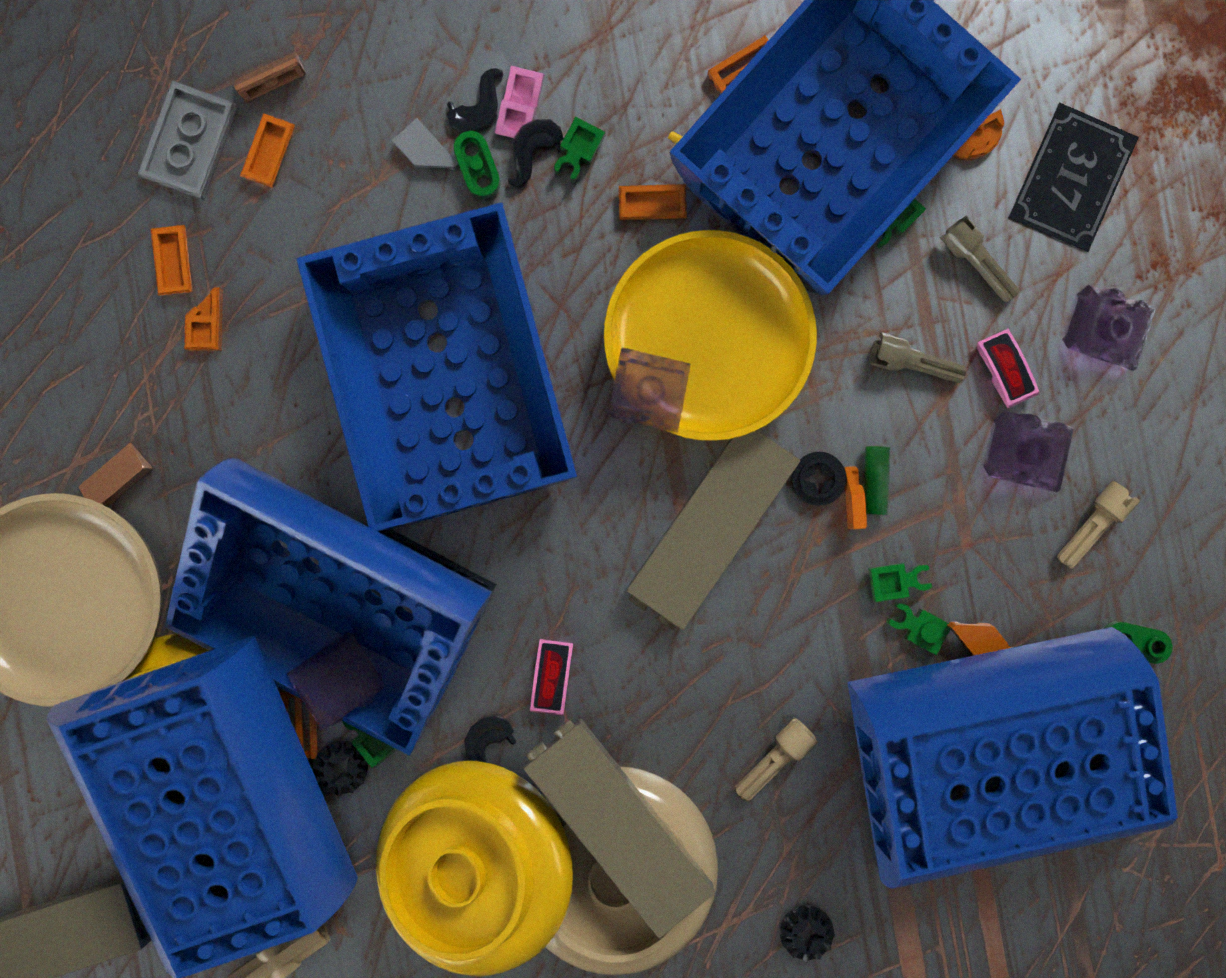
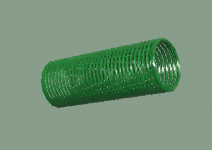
[864,446,891,515]

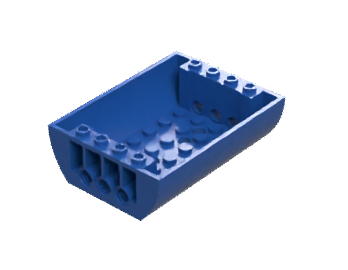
[670,0,1021,295]
[296,202,577,532]
[164,458,493,756]
[847,627,1178,889]
[46,635,358,978]

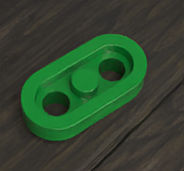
[454,131,501,199]
[1103,621,1173,664]

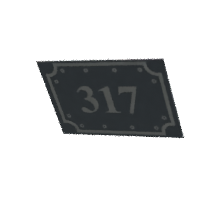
[1009,102,1139,252]

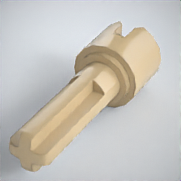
[1057,481,1140,569]
[735,717,819,801]

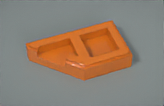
[184,287,223,351]
[844,466,867,529]
[947,622,1011,656]

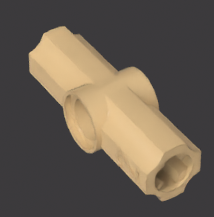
[227,924,330,978]

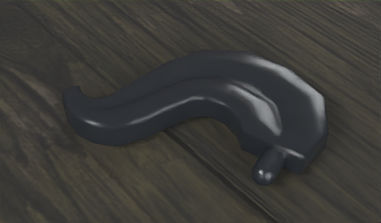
[447,68,504,134]
[508,119,564,186]
[464,714,516,763]

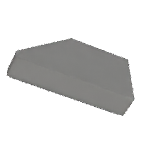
[392,118,460,170]

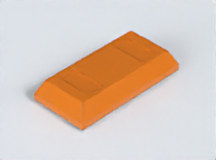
[240,113,296,188]
[619,184,687,220]
[151,225,193,296]

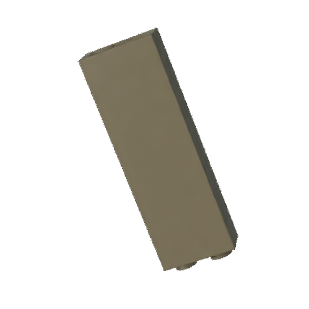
[626,430,801,630]
[523,718,715,938]
[0,878,151,978]

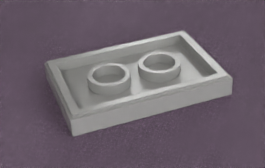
[137,80,239,200]

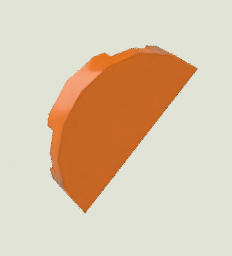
[953,109,1005,161]

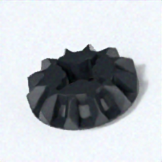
[791,452,846,506]
[313,741,368,797]
[780,905,835,963]

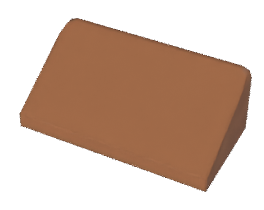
[234,52,306,102]
[78,443,153,507]

